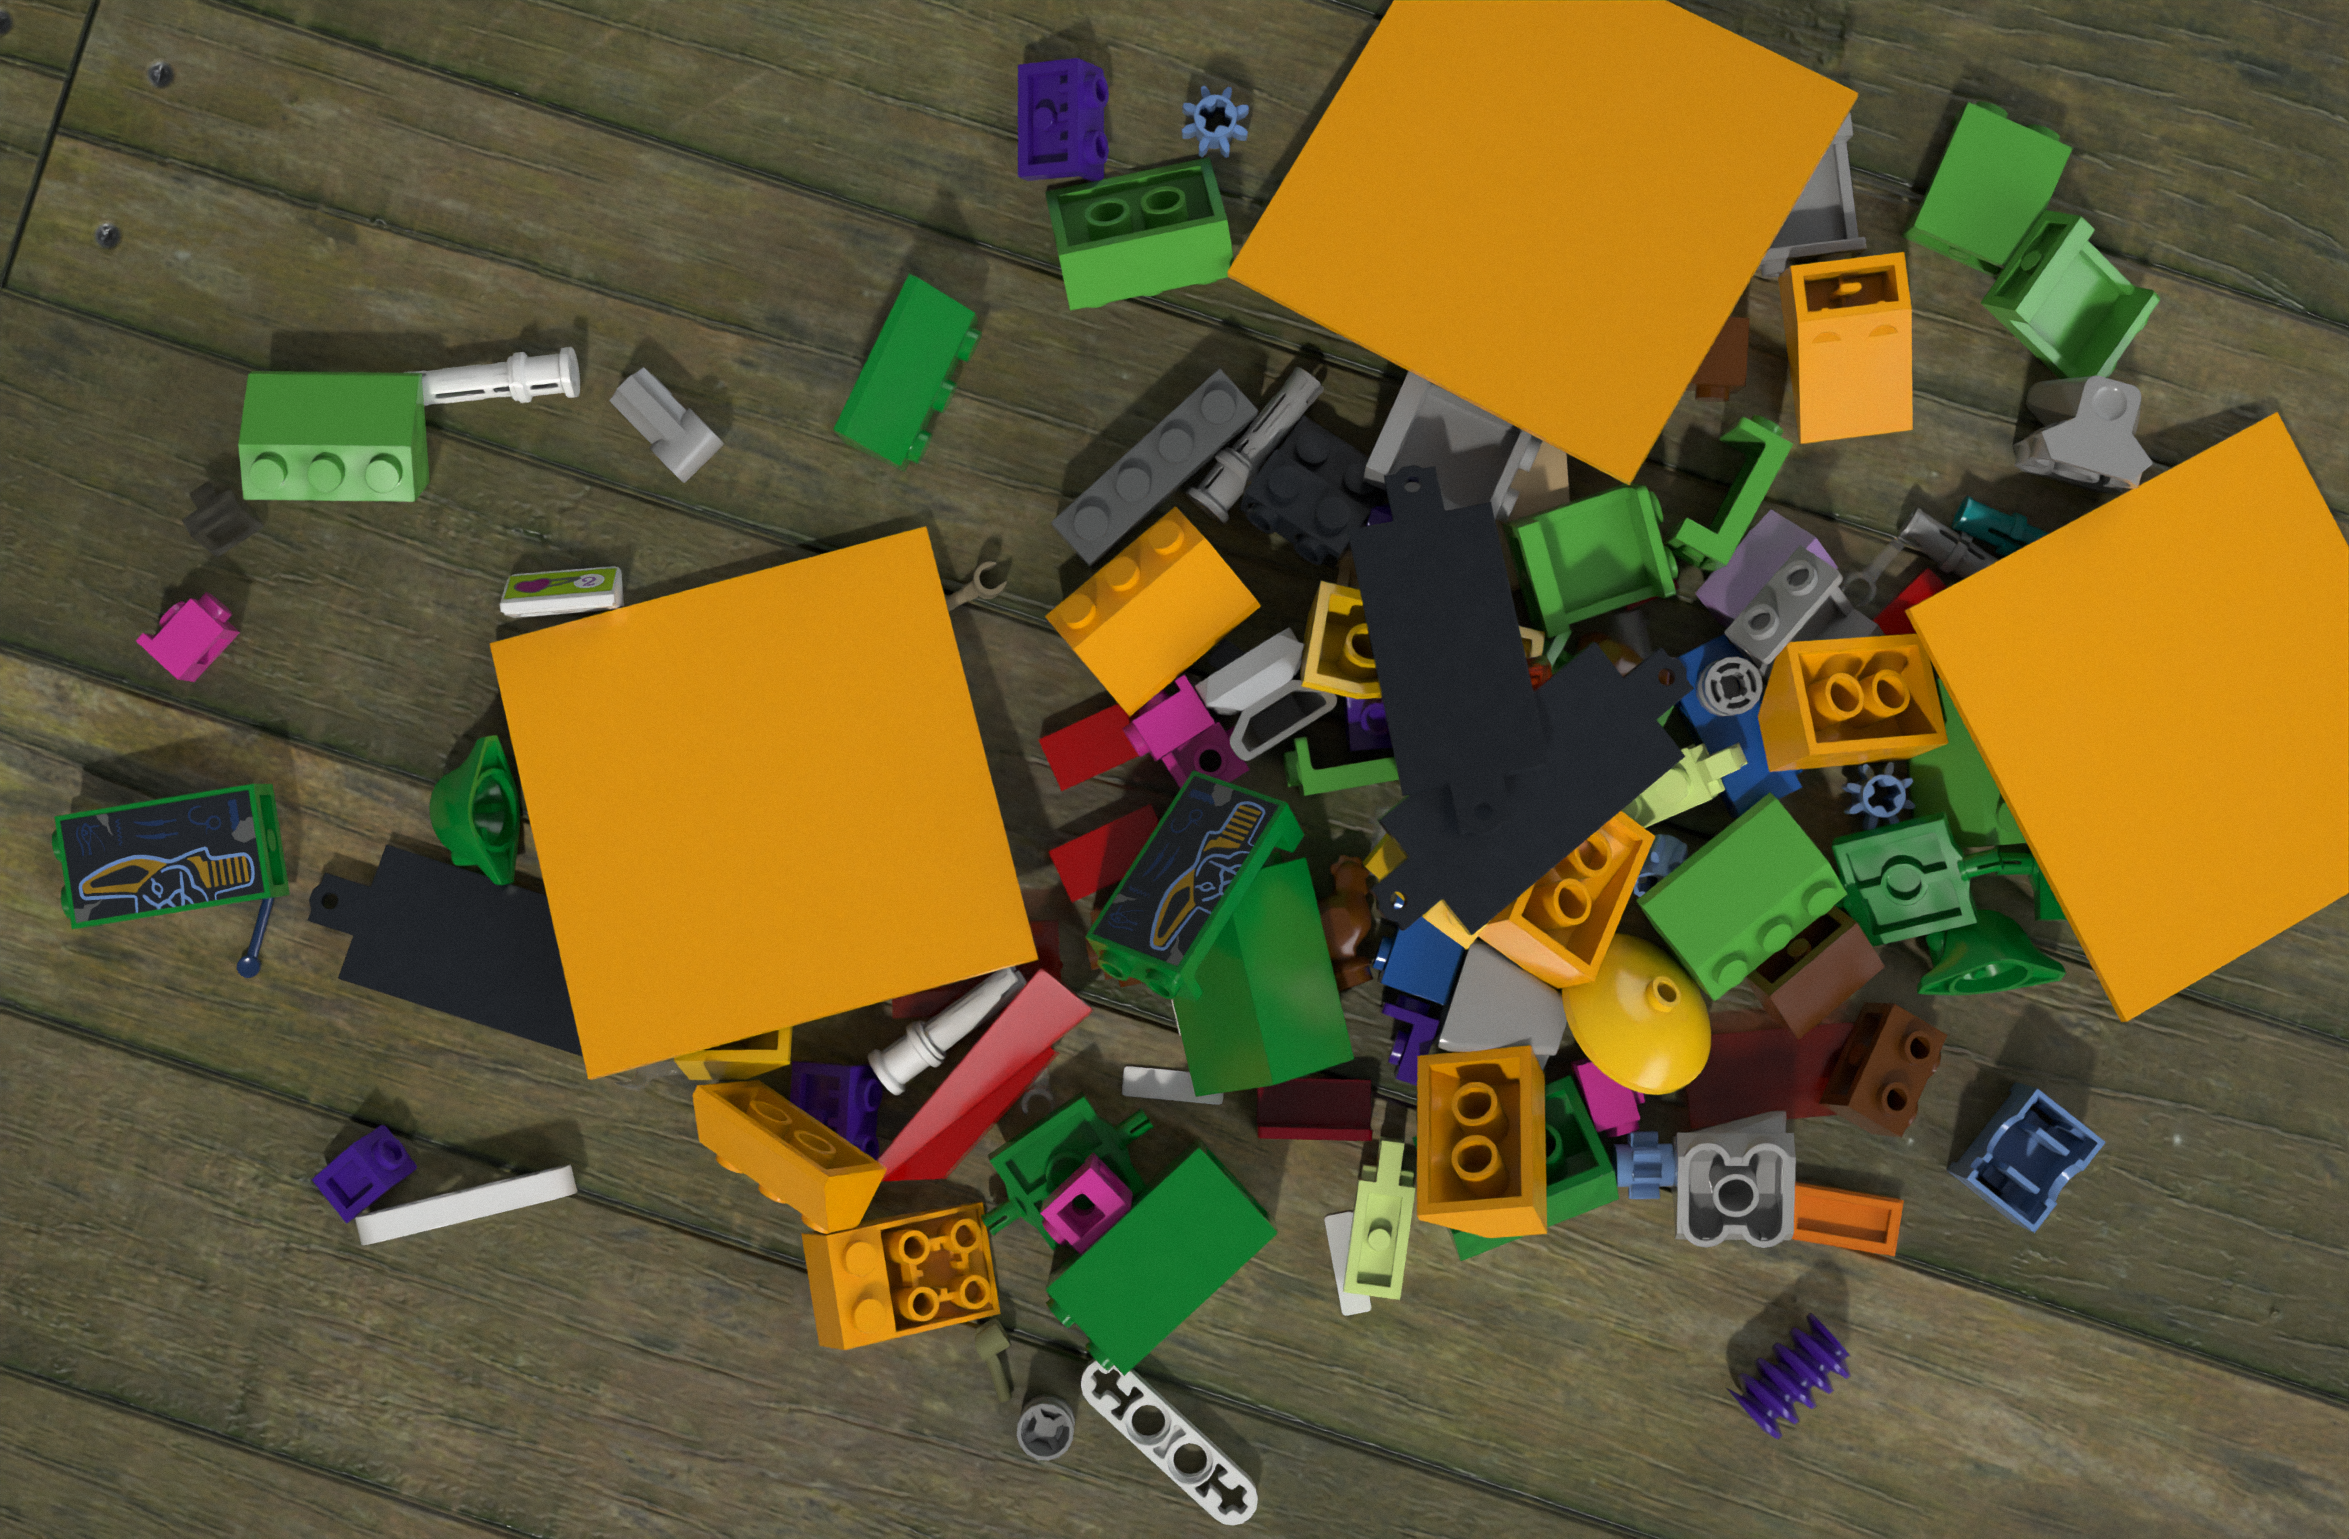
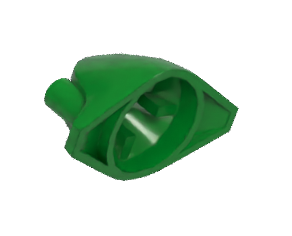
[429,735,520,885]
[1916,909,2066,996]

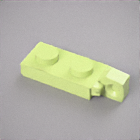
[1621,743,1748,828]
[1343,1136,1416,1300]

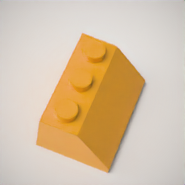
[1045,506,1261,716]
[1758,634,1948,772]
[1417,1045,1547,1238]
[692,1080,887,1234]

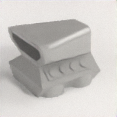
[2012,376,2153,495]
[1194,627,1337,761]
[1432,939,1567,1071]
[1671,1111,1796,1248]

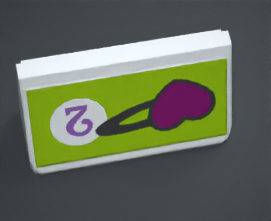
[500,566,624,618]

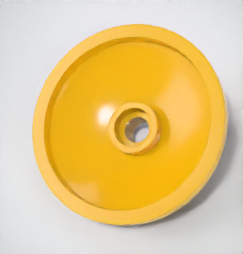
[1562,933,1711,1095]

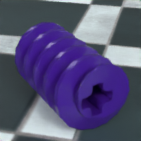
[1725,1312,1851,1440]

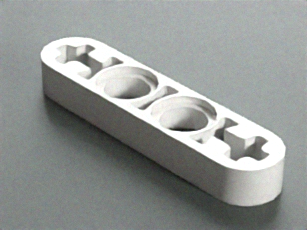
[355,1164,577,1245]
[1081,1358,1258,1526]

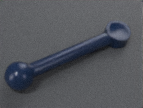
[237,898,274,978]

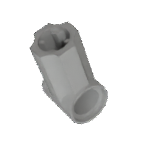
[609,367,725,483]

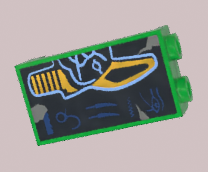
[1085,770,1304,1002]
[52,784,290,929]

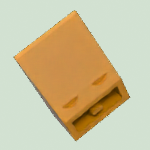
[1778,252,1913,444]
[801,1202,1001,1350]

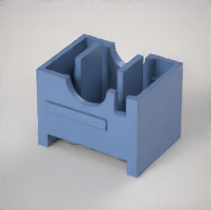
[1946,1082,2106,1233]

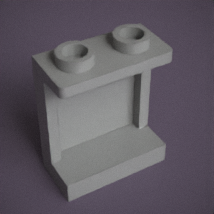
[1757,113,1867,278]
[1363,371,1543,523]
[1724,545,1885,686]

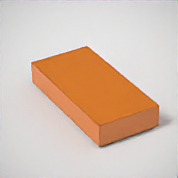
[1792,1181,1904,1256]

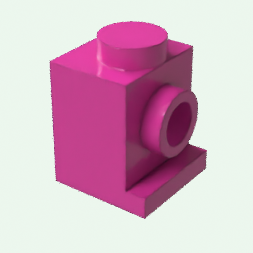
[136,592,240,682]
[1122,675,1215,762]
[1161,722,1250,789]
[1570,1057,1645,1138]
[1040,1152,1133,1254]

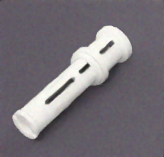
[404,347,580,406]
[868,966,1027,1095]

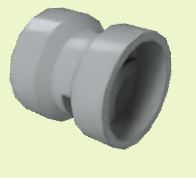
[1695,657,1762,717]
[1017,1394,1075,1461]

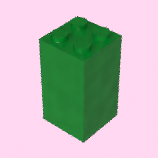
[1172,852,1354,1097]
[1045,1137,1278,1376]

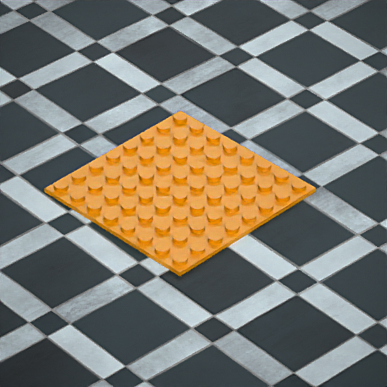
[1227,0,1859,486]
[1905,412,2349,1022]
[489,526,1039,1080]

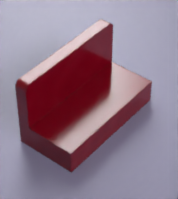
[1256,1077,1373,1141]

